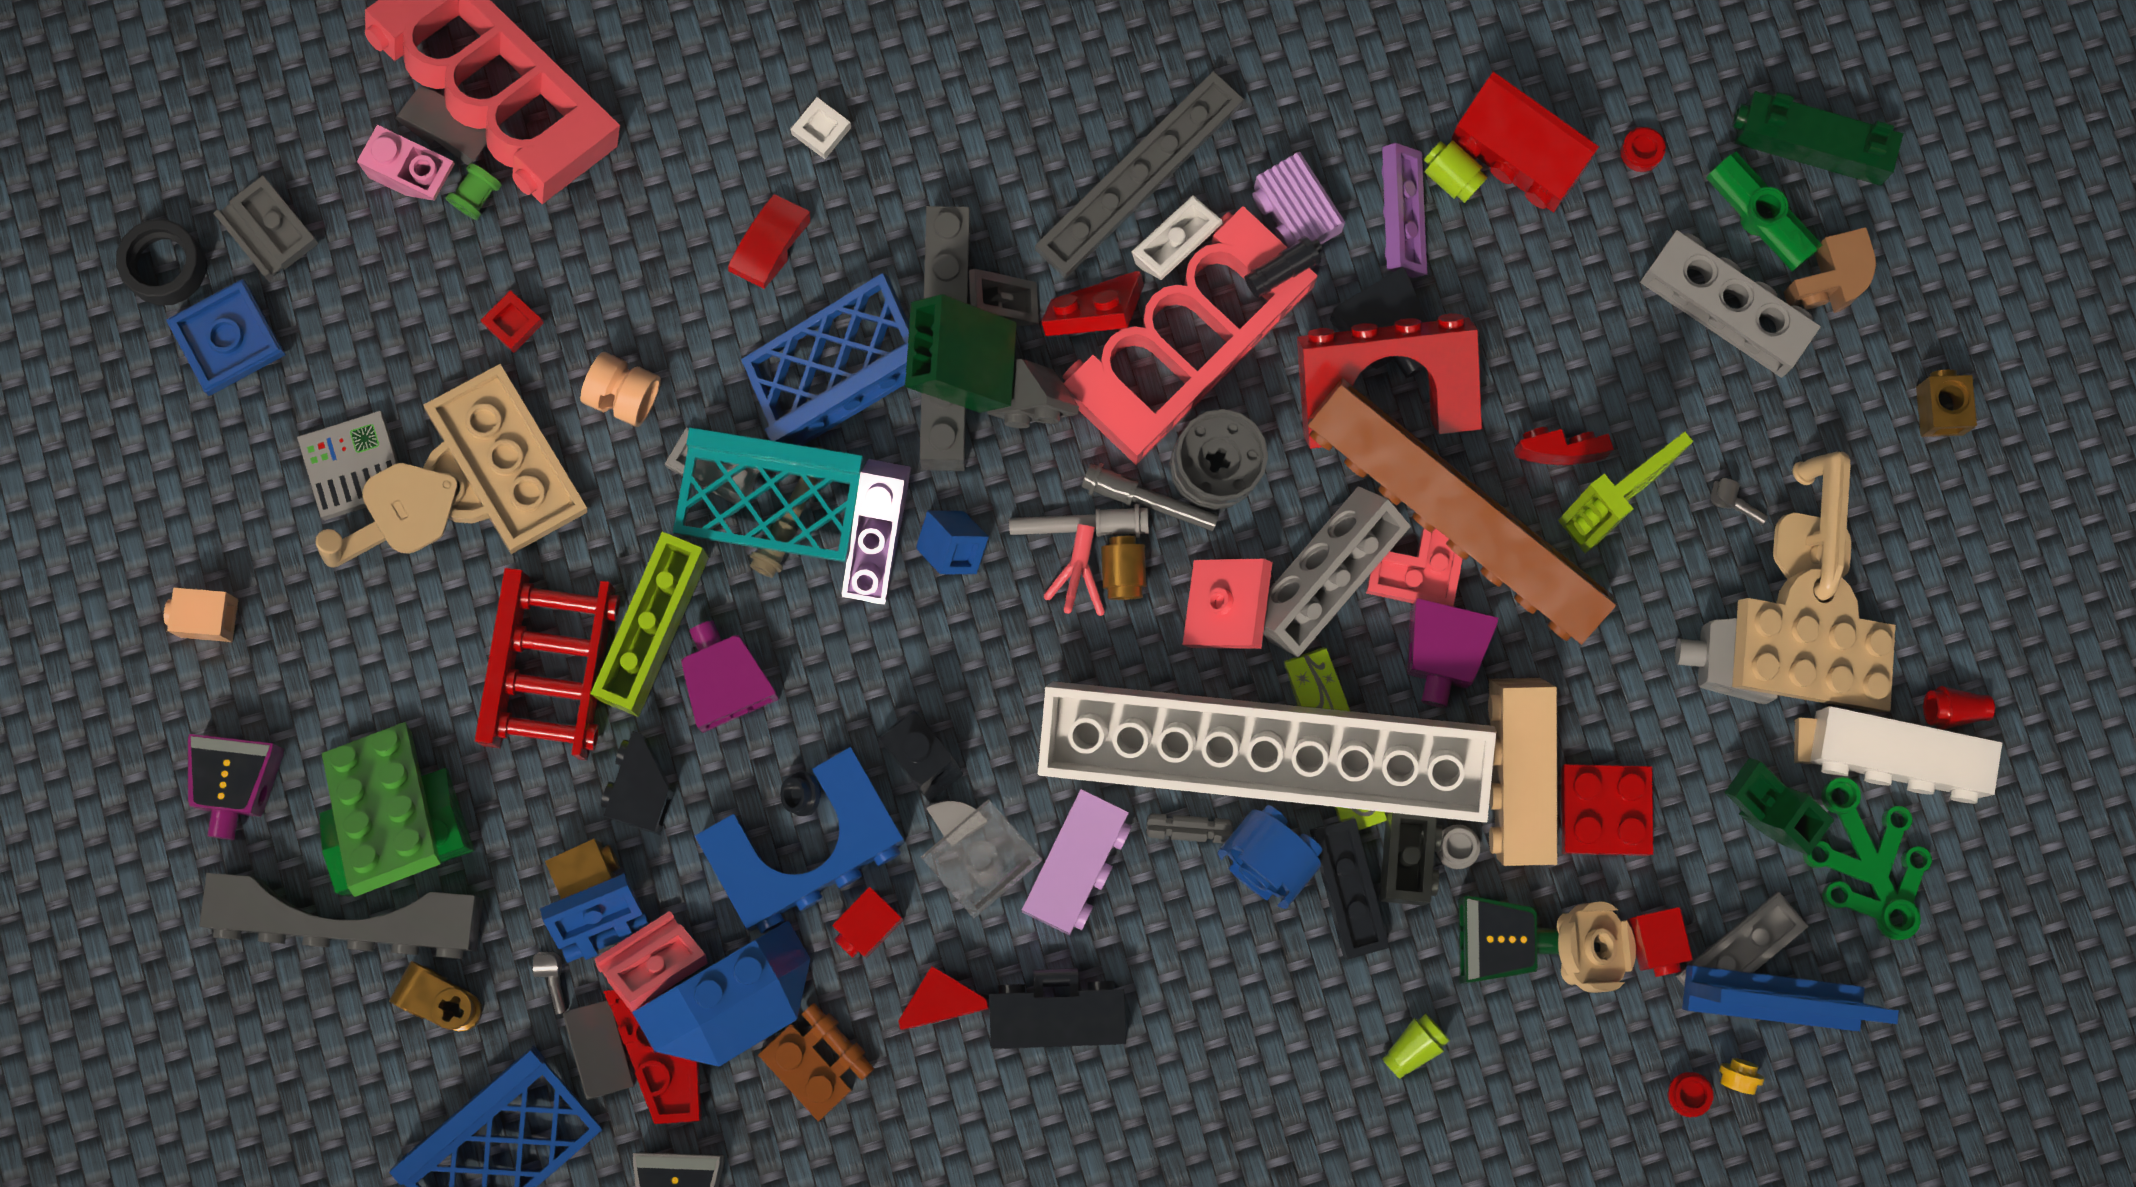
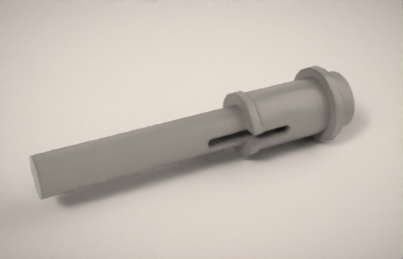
[1009,504,1149,538]

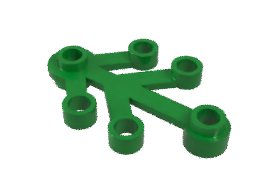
[1803,777,1932,940]

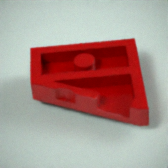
[1041,271,1144,336]

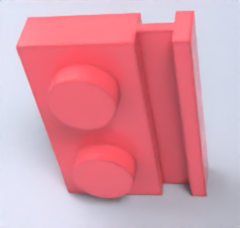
[595,911,708,1012]

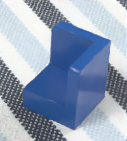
[917,510,989,574]

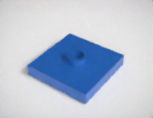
[166,279,286,396]

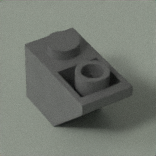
[987,359,1079,428]

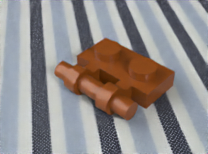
[758,1002,875,1122]

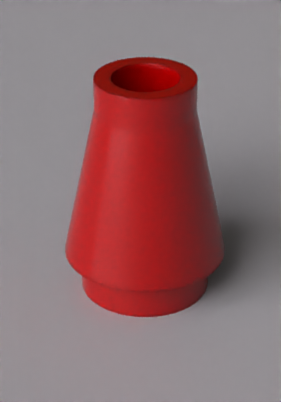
[1923,686,1995,730]

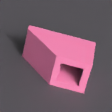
[357,125,455,201]

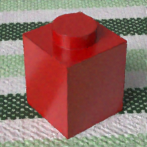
[832,887,904,959]
[1628,907,1693,977]

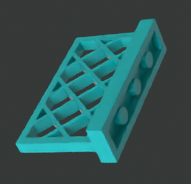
[673,427,866,563]

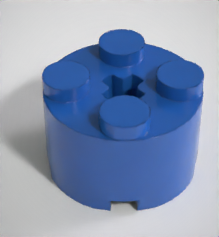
[1218,805,1323,909]

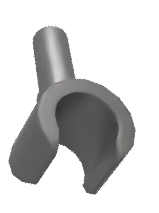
[1711,478,1768,525]
[533,952,566,1014]

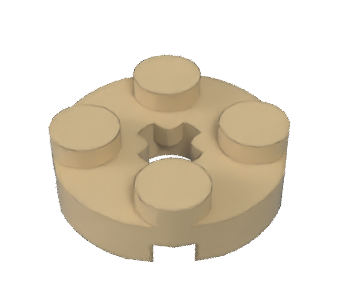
[1557,901,1636,993]

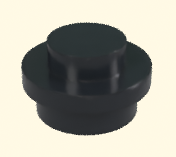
[780,772,821,816]

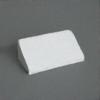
[1131,195,1223,280]

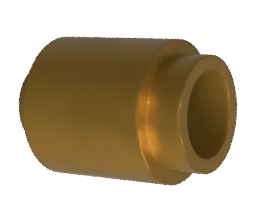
[1101,536,1147,600]

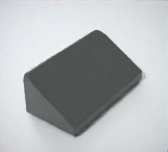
[563,1000,634,1100]

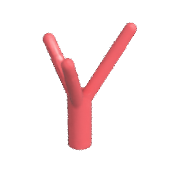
[1044,524,1105,616]

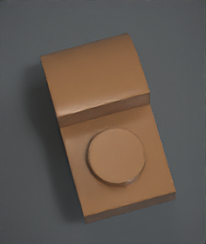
[1784,227,1876,313]

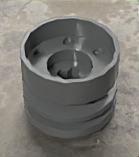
[1169,409,1268,510]

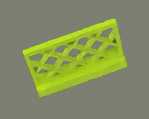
[1558,432,1694,554]

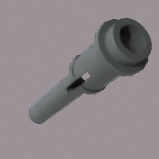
[1082,462,1219,532]

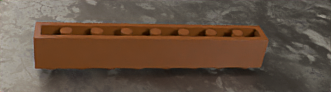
[1307,378,1616,645]

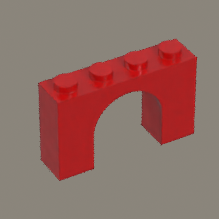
[1297,314,1482,449]

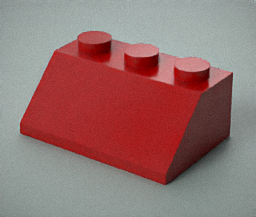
[1451,71,1599,213]

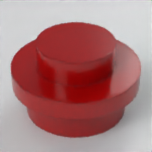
[1667,1072,1714,1117]

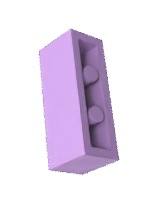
[1022,789,1132,936]

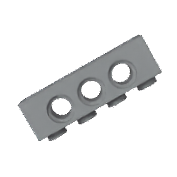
[1640,230,1821,378]
[1263,486,1411,657]

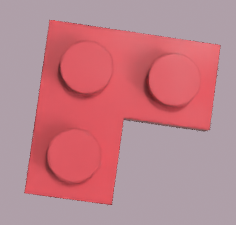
[1366,528,1463,607]

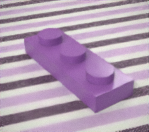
[1382,143,1427,278]

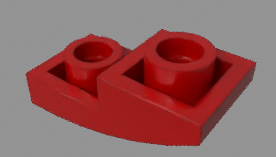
[728,194,810,289]
[1513,427,1614,465]

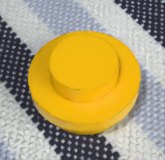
[1719,1058,1765,1095]

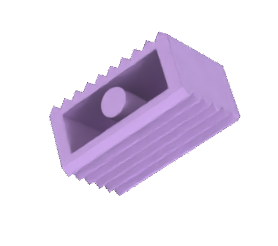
[1252,152,1345,247]

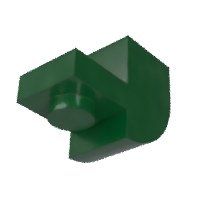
[1724,757,1834,855]

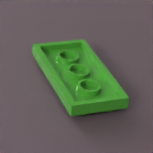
[322,722,441,897]

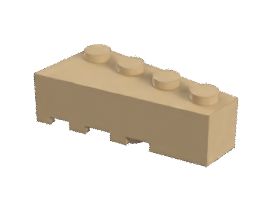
[1488,678,1557,866]

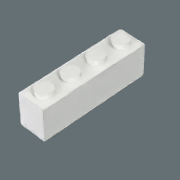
[1810,706,2002,804]

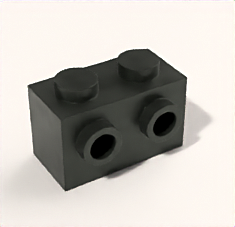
[1379,812,1442,906]

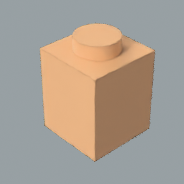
[164,587,238,642]

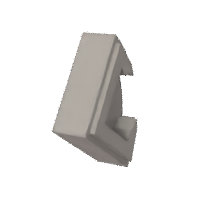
[926,801,988,847]

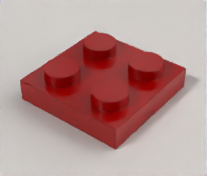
[1561,764,1653,856]

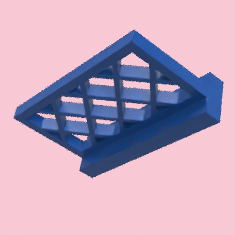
[741,273,909,446]
[1682,965,1899,1032]
[389,1045,603,1187]

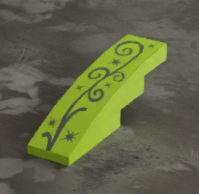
[1283,647,1387,830]

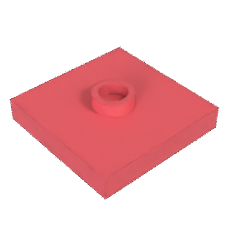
[1182,559,1273,649]

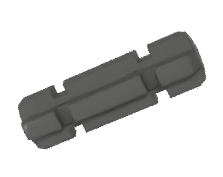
[1146,813,1233,844]

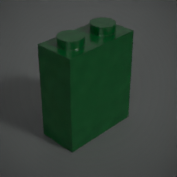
[905,294,1016,413]

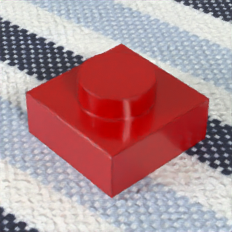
[480,290,544,353]

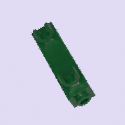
[1732,91,1904,186]

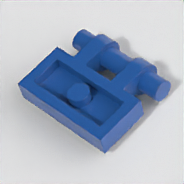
[540,874,650,963]

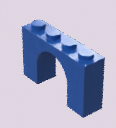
[695,747,905,934]

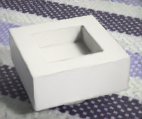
[791,97,851,159]

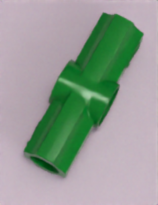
[1706,152,1822,272]

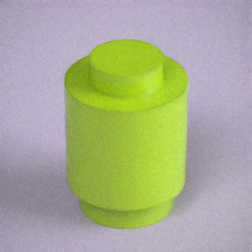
[1424,140,1488,203]

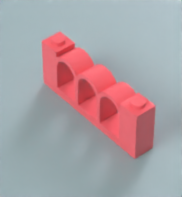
[365,0,620,204]
[1062,206,1318,465]

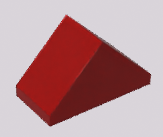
[898,966,989,1031]

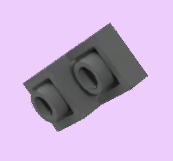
[395,85,487,165]

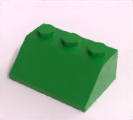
[319,768,475,897]

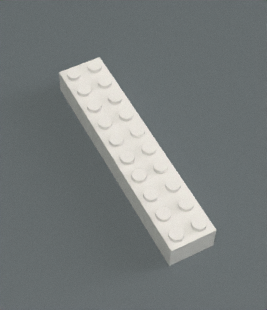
[1038,681,1496,823]

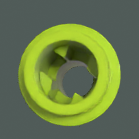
[1382,1013,1450,1079]

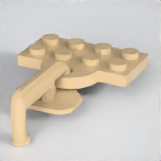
[315,364,588,568]
[1732,452,1896,712]

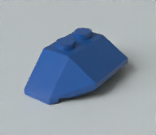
[632,921,810,1067]

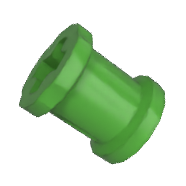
[445,163,502,220]

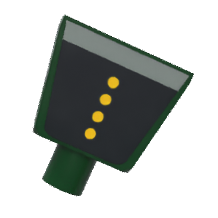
[1458,896,1559,984]

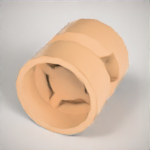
[580,352,661,427]

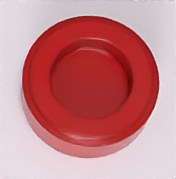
[1620,127,1666,172]

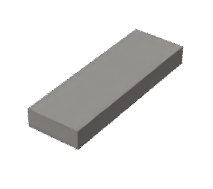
[1676,892,1808,987]

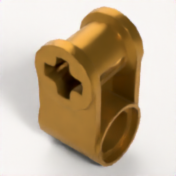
[389,961,482,1032]

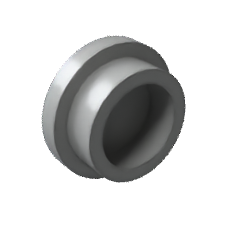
[1436,825,1480,869]

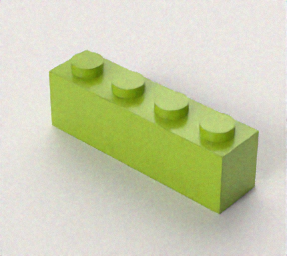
[590,532,709,717]

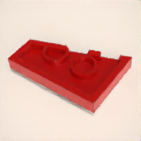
[603,986,702,1124]

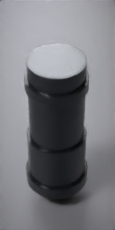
[1244,236,1323,298]

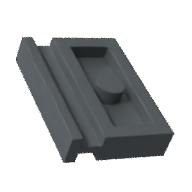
[213,175,319,282]

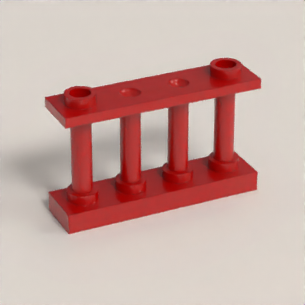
[475,568,620,761]

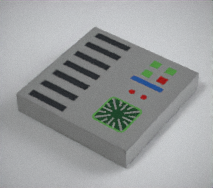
[297,411,398,521]

